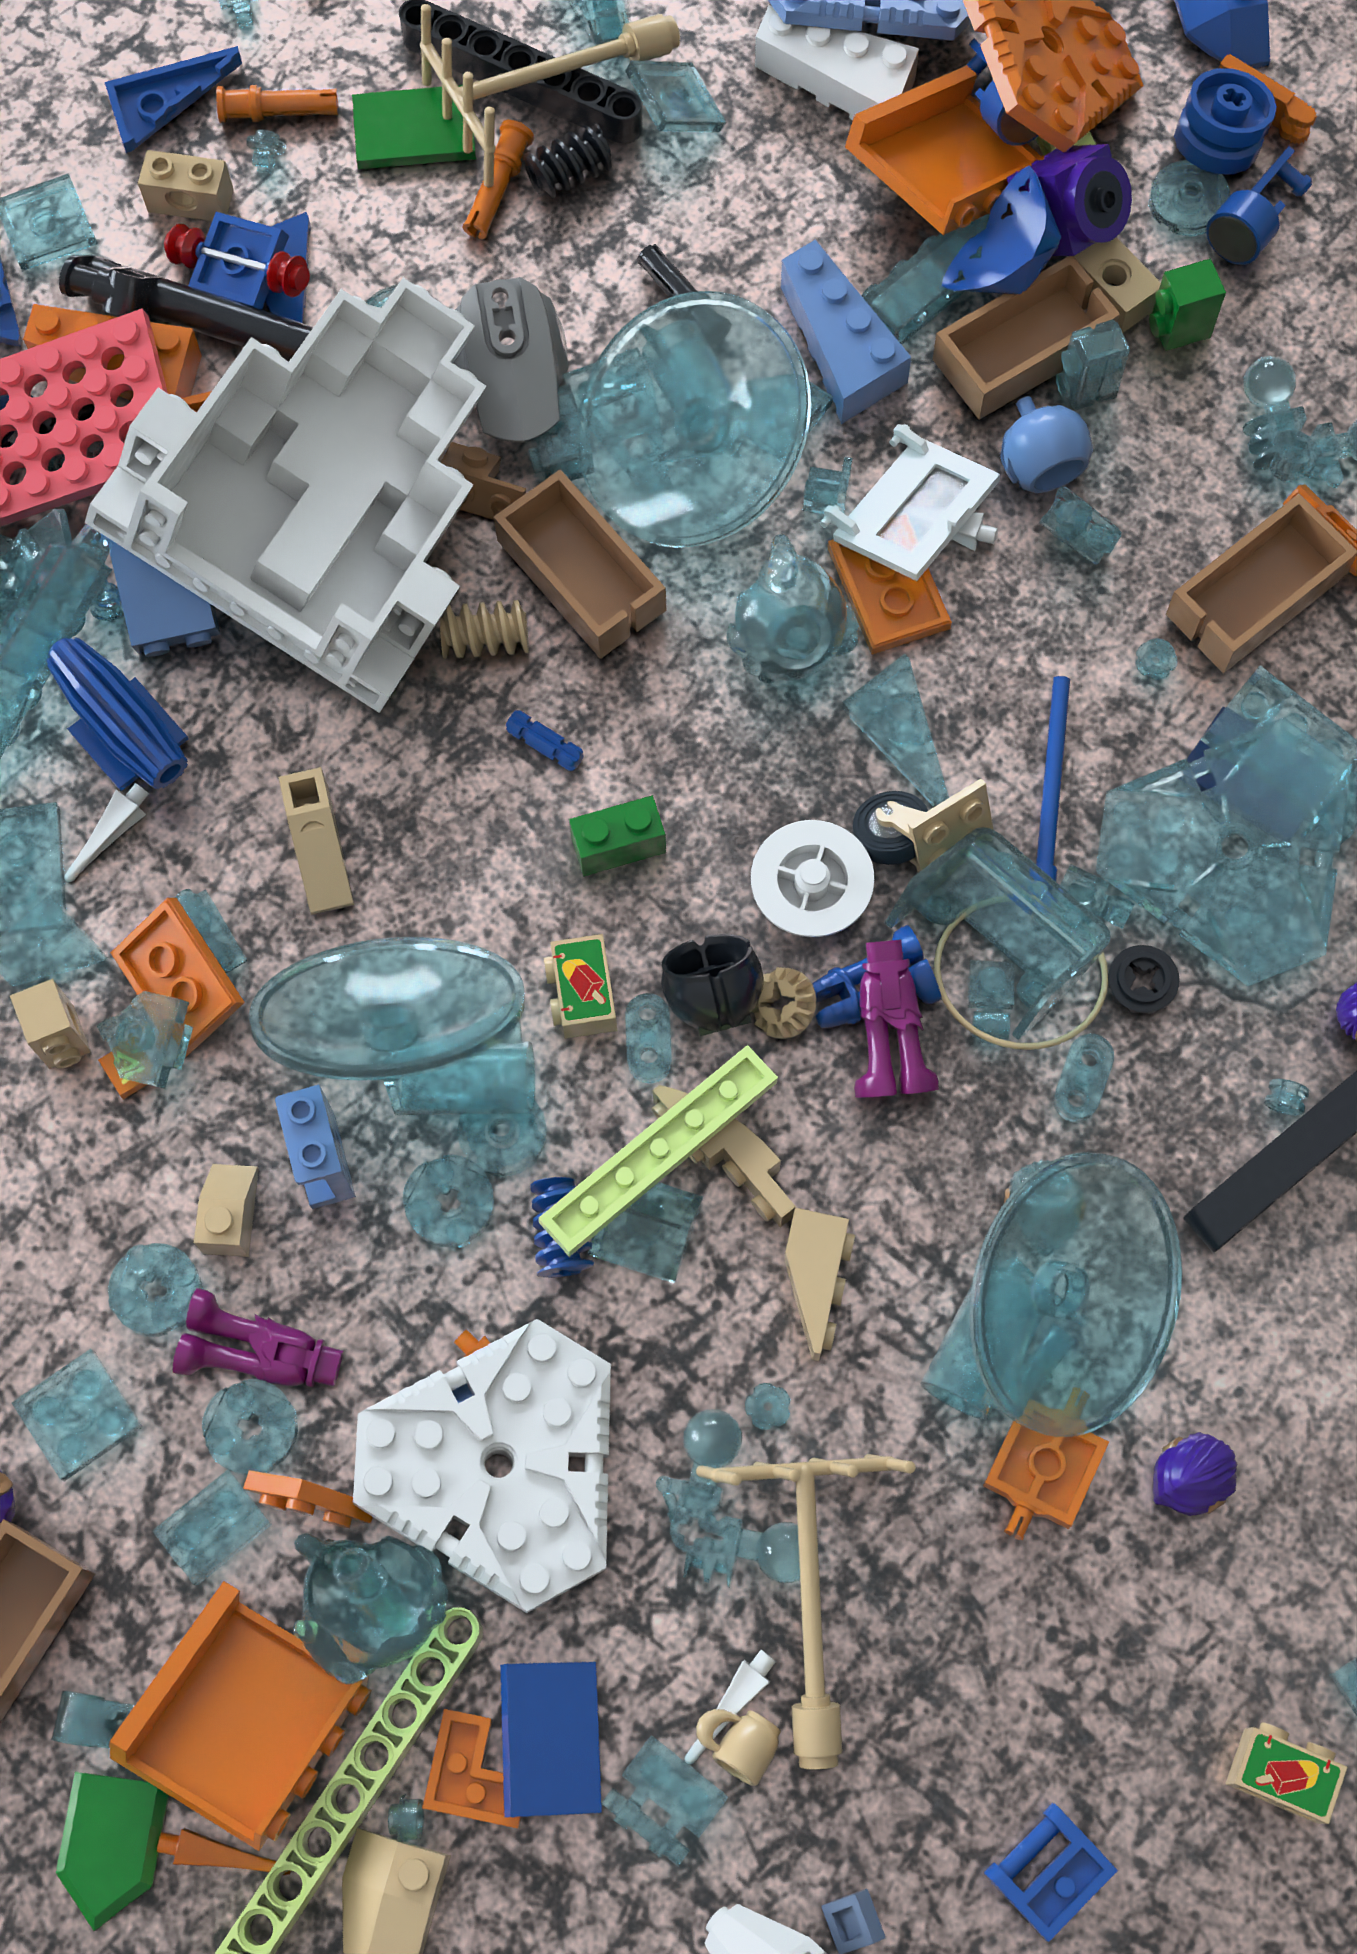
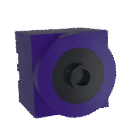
[1007,144,1132,256]

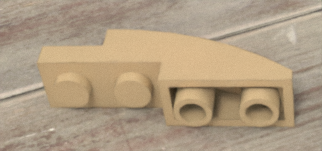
[651,1085,796,1228]

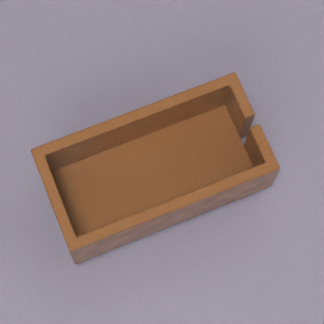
[932,256,1120,420]
[493,469,667,659]
[1166,493,1357,674]
[0,1519,95,1723]

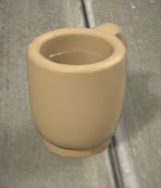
[696,1709,781,1786]

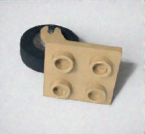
[853,779,995,882]

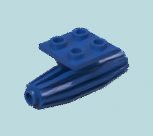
[47,637,188,791]

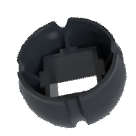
[661,934,764,1036]

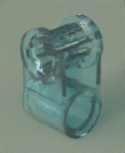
[51,1690,135,1749]

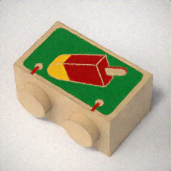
[544,934,617,1039]
[1225,1722,1347,1824]

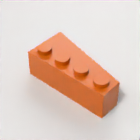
[23,304,202,401]

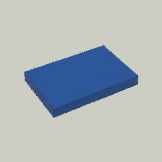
[500,1662,602,1818]

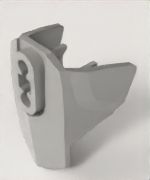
[453,277,569,442]

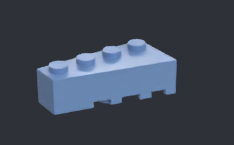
[781,240,911,424]

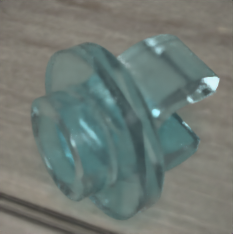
[246,130,287,174]

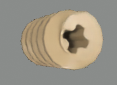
[440,600,529,659]

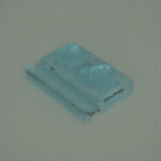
[152,1469,272,1586]

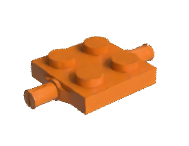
[983,1388,1109,1540]

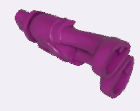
[854,940,939,1098]
[173,1288,344,1388]

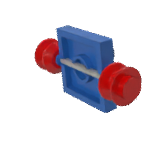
[164,212,310,310]

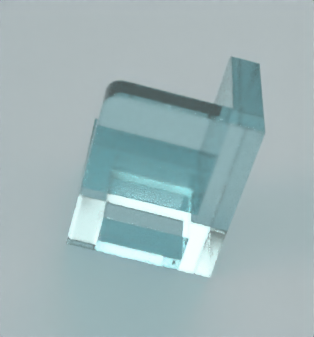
[803,457,853,514]

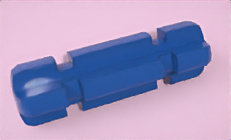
[506,710,584,771]

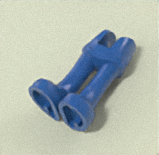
[812,925,942,1028]

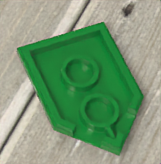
[56,1772,169,1931]

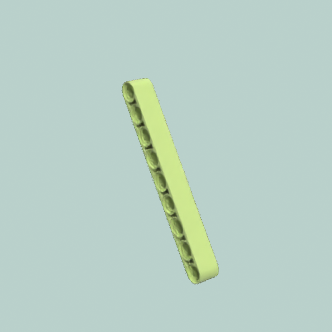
[215,1608,483,1954]

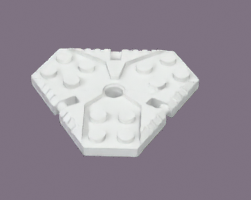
[353,1319,611,1613]

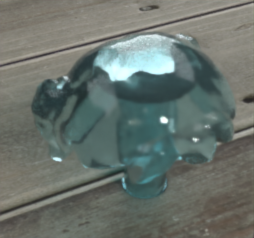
[726,534,860,684]
[292,1533,448,1685]

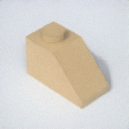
[194,1164,259,1257]

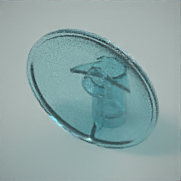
[577,291,811,547]
[249,937,535,1115]
[920,1152,1182,1437]

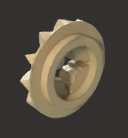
[752,967,816,1039]

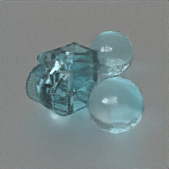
[1242,356,1357,488]
[656,1409,800,1588]

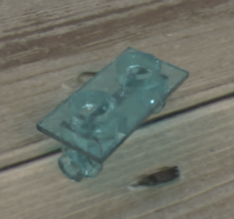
[175,889,248,973]

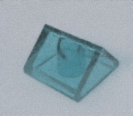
[588,1182,704,1283]

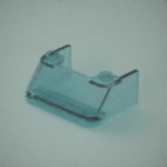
[885,827,1111,1040]

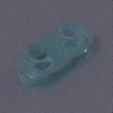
[625,993,672,1083]
[1053,1034,1114,1122]

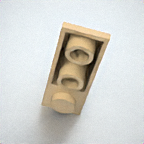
[278,767,354,915]
[784,1207,855,1361]

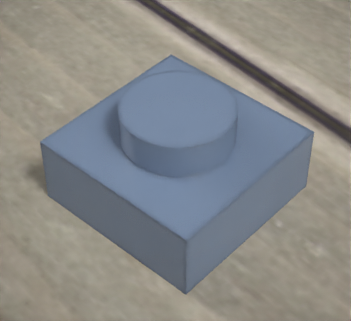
[821,1888,886,1954]

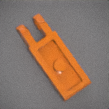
[1218,54,1317,145]

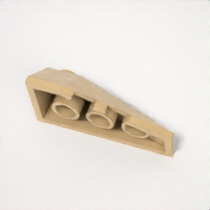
[342,1828,451,1954]

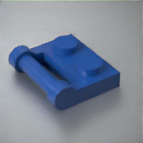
[984,1802,1118,1942]

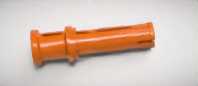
[216,85,338,123]
[462,119,534,239]

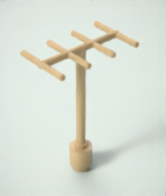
[420,4,680,188]
[696,1454,916,1769]

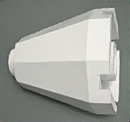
[705,1904,827,1954]

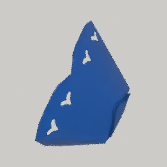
[942,165,1062,294]

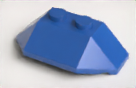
[1174,0,1270,68]

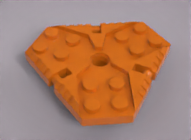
[963,0,1144,153]

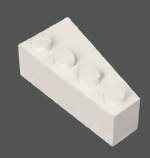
[755,5,919,120]

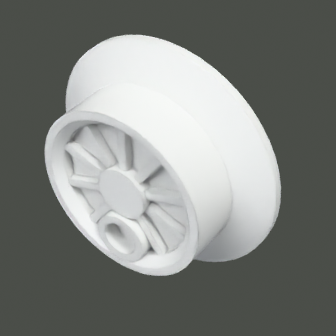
[751,820,874,937]

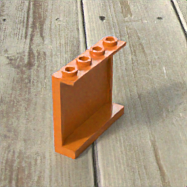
[845,65,1050,235]
[109,1581,372,1851]

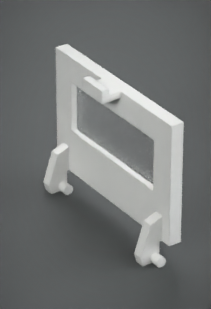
[820,424,1000,581]

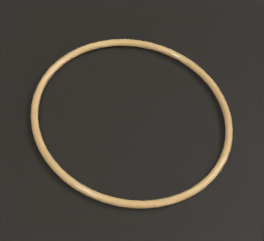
[934,895,1108,1050]

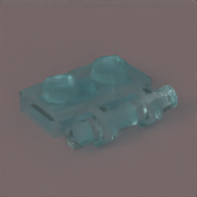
[601,1735,728,1866]

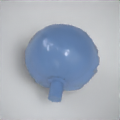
[1000,396,1093,493]

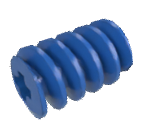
[530,1177,594,1278]

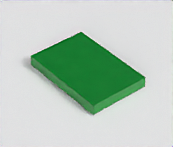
[352,85,476,169]

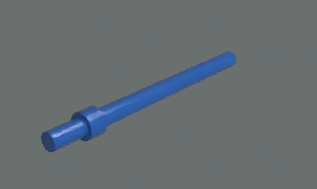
[1030,676,1070,920]

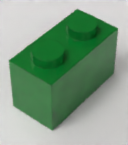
[1149,258,1226,351]
[569,795,666,877]

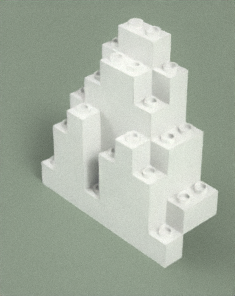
[85,277,486,713]

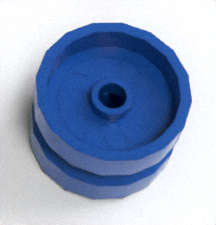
[1174,68,1277,174]

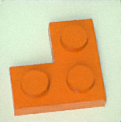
[243,1470,373,1528]
[422,1709,521,1829]

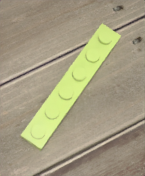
[539,1045,778,1257]

